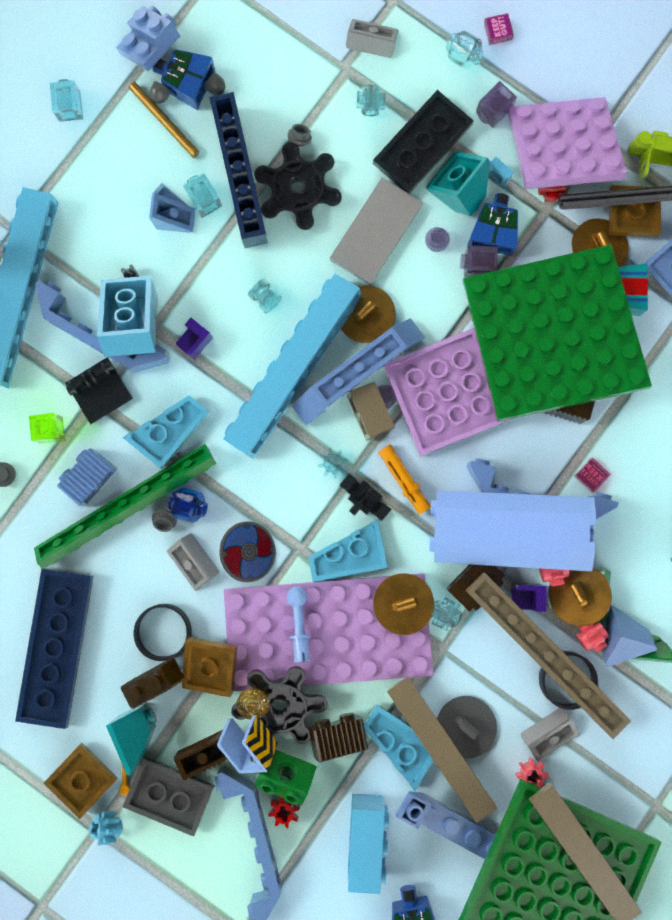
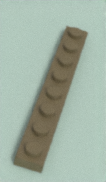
[465,572,631,740]

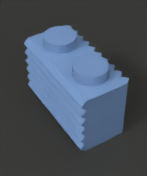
[57,448,117,507]

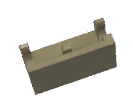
[347,381,395,441]

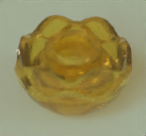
[237,688,269,720]

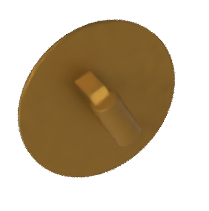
[571,218,629,267]
[341,285,396,343]
[549,568,612,626]
[373,573,434,635]

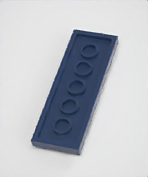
[15,568,94,729]

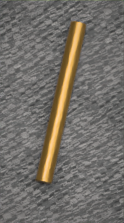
[129,82,200,158]

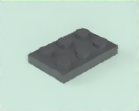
[123,756,215,837]

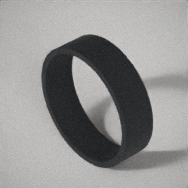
[133,604,192,661]
[539,651,598,710]

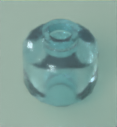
[446,30,484,69]

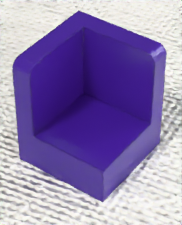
[176,317,213,360]
[511,584,547,612]

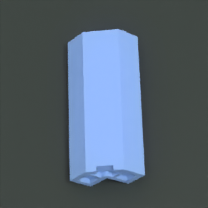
[429,490,596,571]

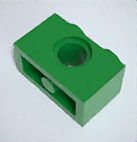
[254,750,317,805]

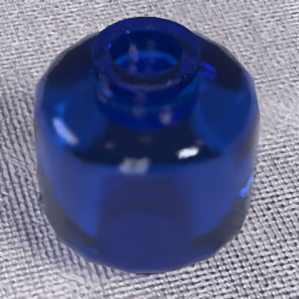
[168,487,208,523]

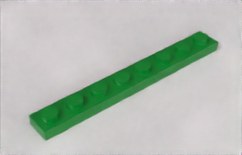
[34,443,217,569]

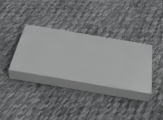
[330,177,423,286]

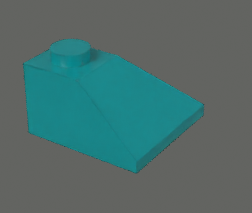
[426,151,490,216]
[106,703,157,775]

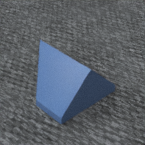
[149,183,196,233]
[602,605,657,667]

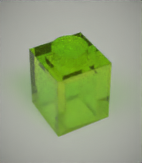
[28,413,65,444]

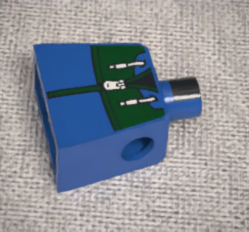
[153,49,215,110]
[467,193,518,256]
[392,885,435,920]

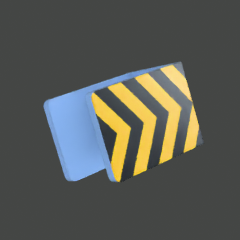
[217,715,278,774]

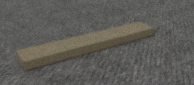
[387,676,498,823]
[529,782,642,920]

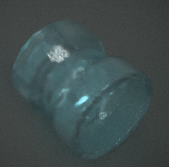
[247,278,282,314]

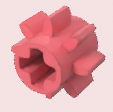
[539,568,569,587]
[576,622,609,653]
[515,757,550,787]

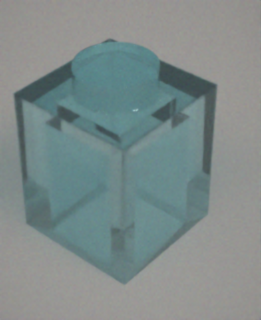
[49,79,83,122]
[183,173,222,218]

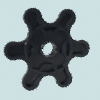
[254,142,342,230]
[231,666,328,744]

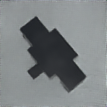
[339,473,392,521]

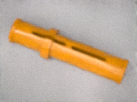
[378,444,431,515]

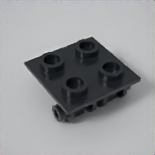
[65,357,133,425]

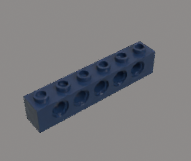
[209,92,268,249]

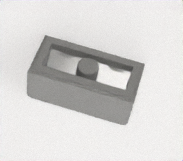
[346,19,399,58]
[166,533,220,591]
[521,708,580,761]

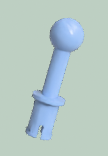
[287,587,311,663]

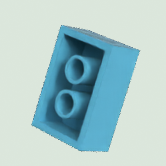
[97,276,157,357]
[347,794,389,894]

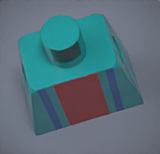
[618,263,648,316]

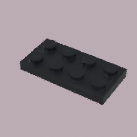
[372,89,474,194]

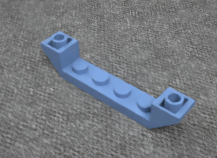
[35,280,170,372]
[292,318,425,426]
[467,458,619,519]
[215,766,282,920]
[395,791,496,859]

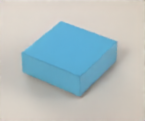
[489,156,514,187]

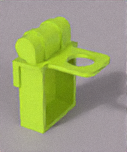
[627,130,672,182]

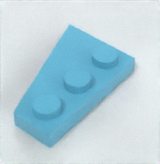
[122,395,210,469]
[364,703,434,791]

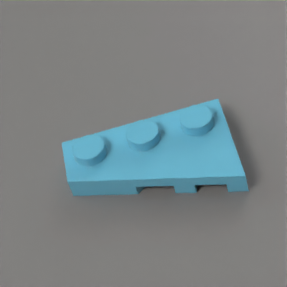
[308,519,388,582]

